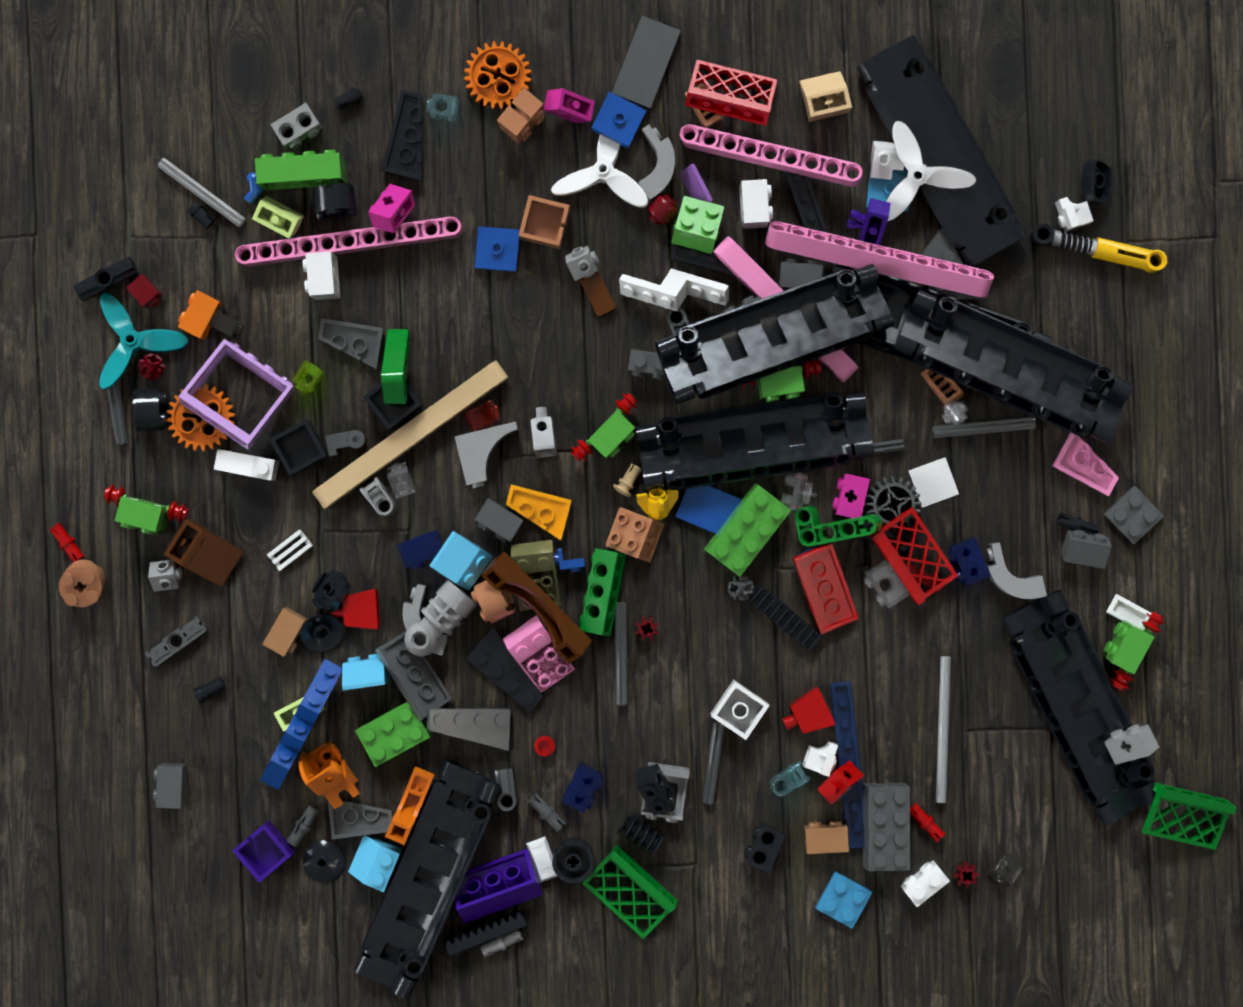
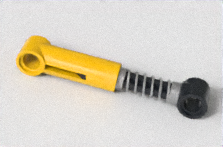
[1030,223,1167,273]

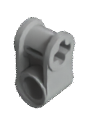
[359,476,396,516]

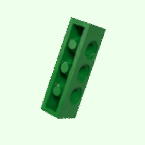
[579,548,626,636]

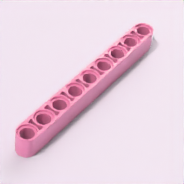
[680,124,862,187]
[713,236,858,383]

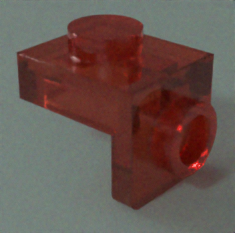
[464,400,500,432]

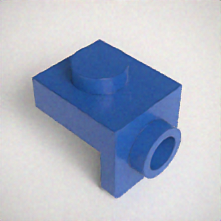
[554,548,585,573]

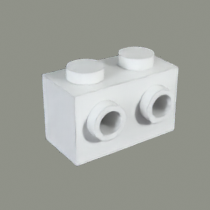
[901,860,950,907]

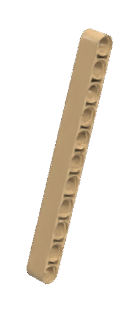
[312,360,508,509]

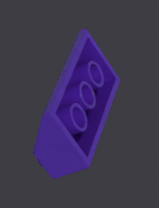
[454,848,543,923]

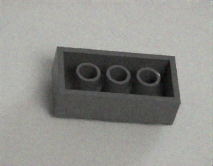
[863,783,910,871]

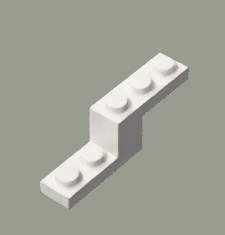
[619,269,729,311]

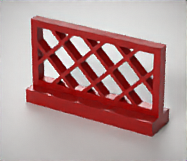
[685,60,777,126]
[869,507,958,605]

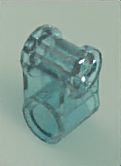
[770,760,811,796]

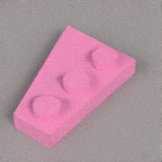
[1052,433,1119,496]

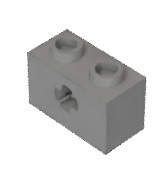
[1104,724,1159,765]

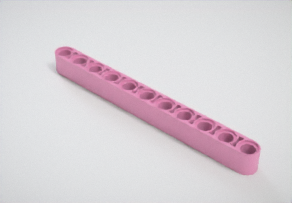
[235,217,463,266]
[765,221,994,298]

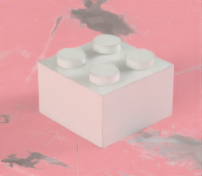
[739,179,773,229]
[303,251,341,300]
[710,679,770,740]

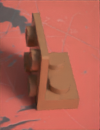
[606,507,665,562]

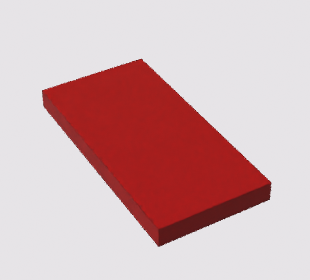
[792,542,859,635]

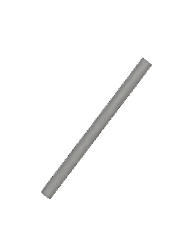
[936,656,951,803]

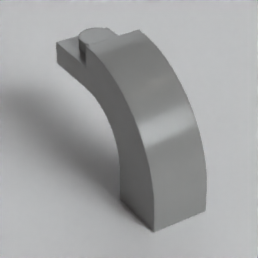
[638,125,675,203]
[985,542,1047,599]
[403,583,449,655]

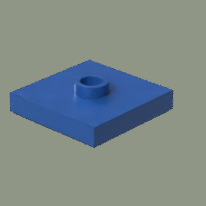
[591,92,646,148]
[475,226,520,272]

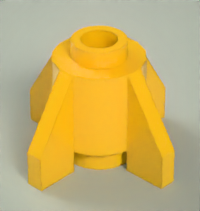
[636,488,678,520]

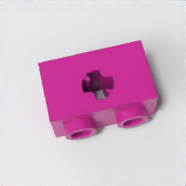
[543,88,595,123]
[369,184,415,233]
[832,473,870,518]

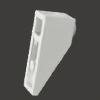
[214,449,280,481]

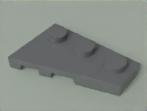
[318,318,384,370]
[328,800,393,839]

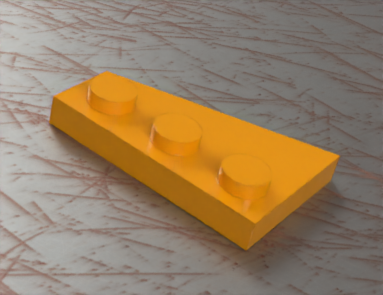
[506,484,572,540]

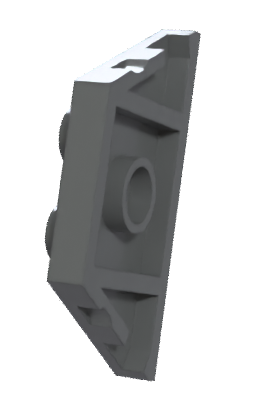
[921,228,981,300]

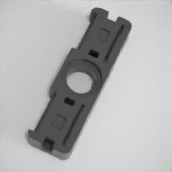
[145,616,208,667]

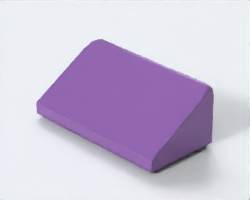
[680,164,713,203]

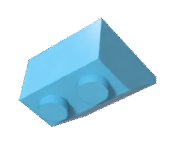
[429,531,493,591]
[342,654,390,690]
[348,835,403,892]

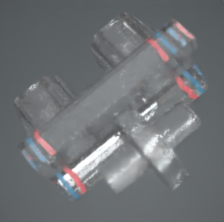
[781,472,817,511]

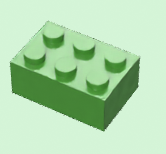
[355,701,433,767]

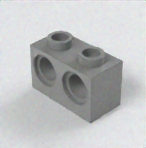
[270,103,322,150]

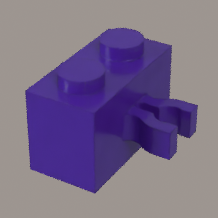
[847,198,891,245]

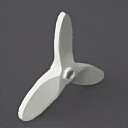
[886,121,976,221]
[551,135,648,207]

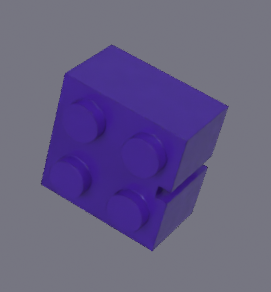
[232,820,296,883]

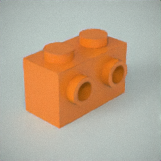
[178,290,224,340]

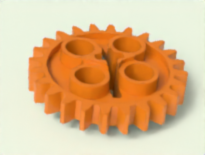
[464,41,532,110]
[166,384,236,452]

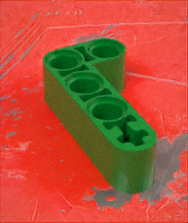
[381,329,410,404]
[794,505,882,546]

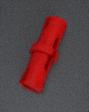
[49,523,85,562]
[910,803,945,842]

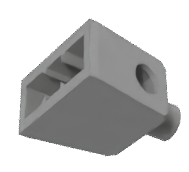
[530,407,557,458]

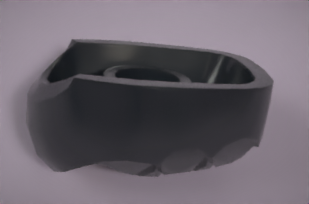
[1081,158,1112,204]

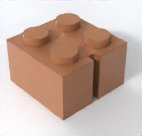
[497,88,545,144]
[519,195,570,249]

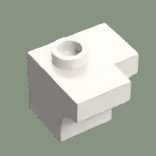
[870,141,904,180]
[1055,197,1093,232]
[802,740,838,777]

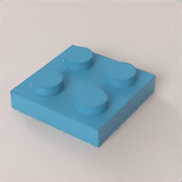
[815,871,872,929]

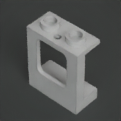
[641,762,690,823]

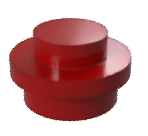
[534,736,555,757]

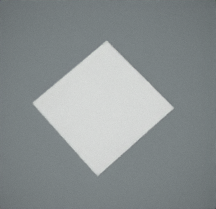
[909,457,959,508]

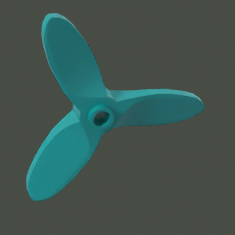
[99,293,189,390]

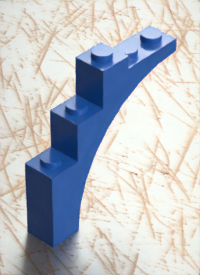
[260,659,342,790]

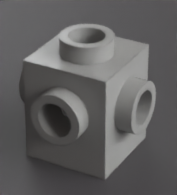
[565,246,599,281]
[148,560,183,592]

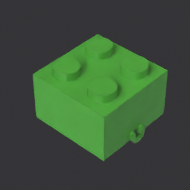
[671,196,724,254]

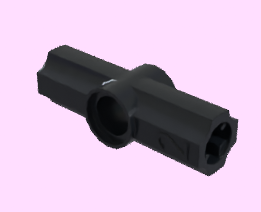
[74,257,139,302]

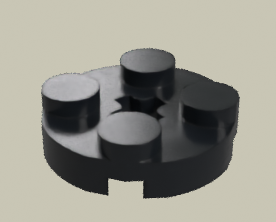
[312,569,351,612]

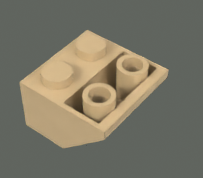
[799,71,852,122]

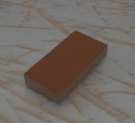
[579,271,617,318]

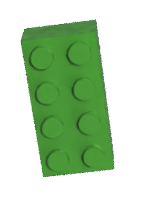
[255,150,347,191]
[704,483,791,577]

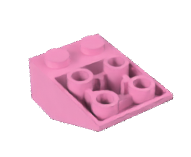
[503,615,575,693]

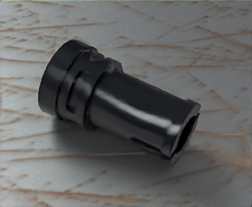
[193,676,226,704]

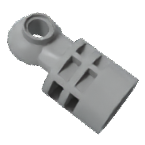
[404,579,478,657]

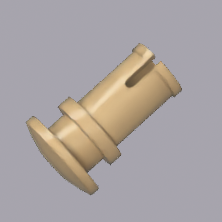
[613,463,642,497]

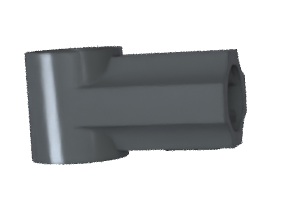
[495,768,517,811]

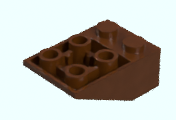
[164,519,244,587]

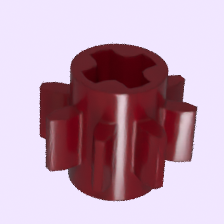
[138,354,165,380]
[635,616,659,641]
[952,861,980,889]

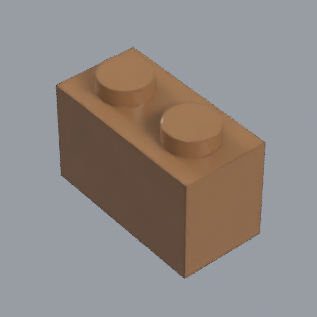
[262,607,307,657]
[804,820,849,854]

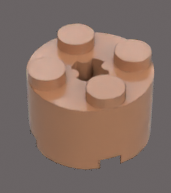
[59,560,106,607]
[471,580,516,623]

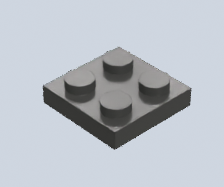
[1103,486,1164,545]

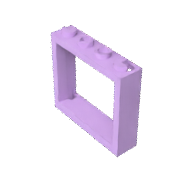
[178,339,293,450]

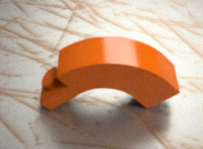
[385,766,435,845]

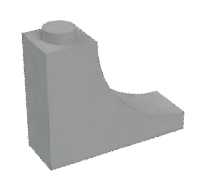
[455,421,519,489]

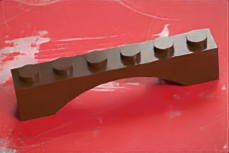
[481,552,592,664]

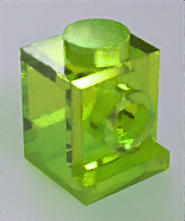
[292,360,326,394]

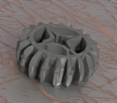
[864,476,922,532]

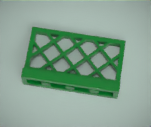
[1142,782,1237,850]
[582,844,678,939]

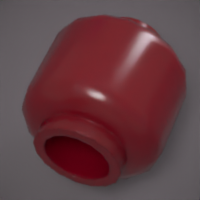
[648,194,679,225]

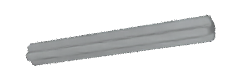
[158,158,246,227]

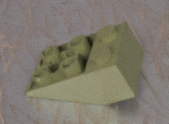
[511,540,561,611]

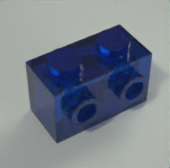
[397,530,444,570]
[948,537,991,586]
[561,762,604,813]

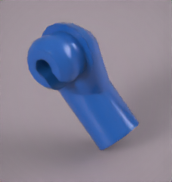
[244,172,263,205]

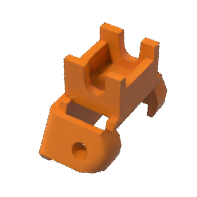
[298,742,360,809]

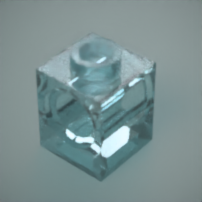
[426,93,459,122]

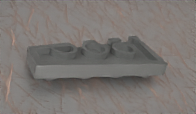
[427,708,511,751]

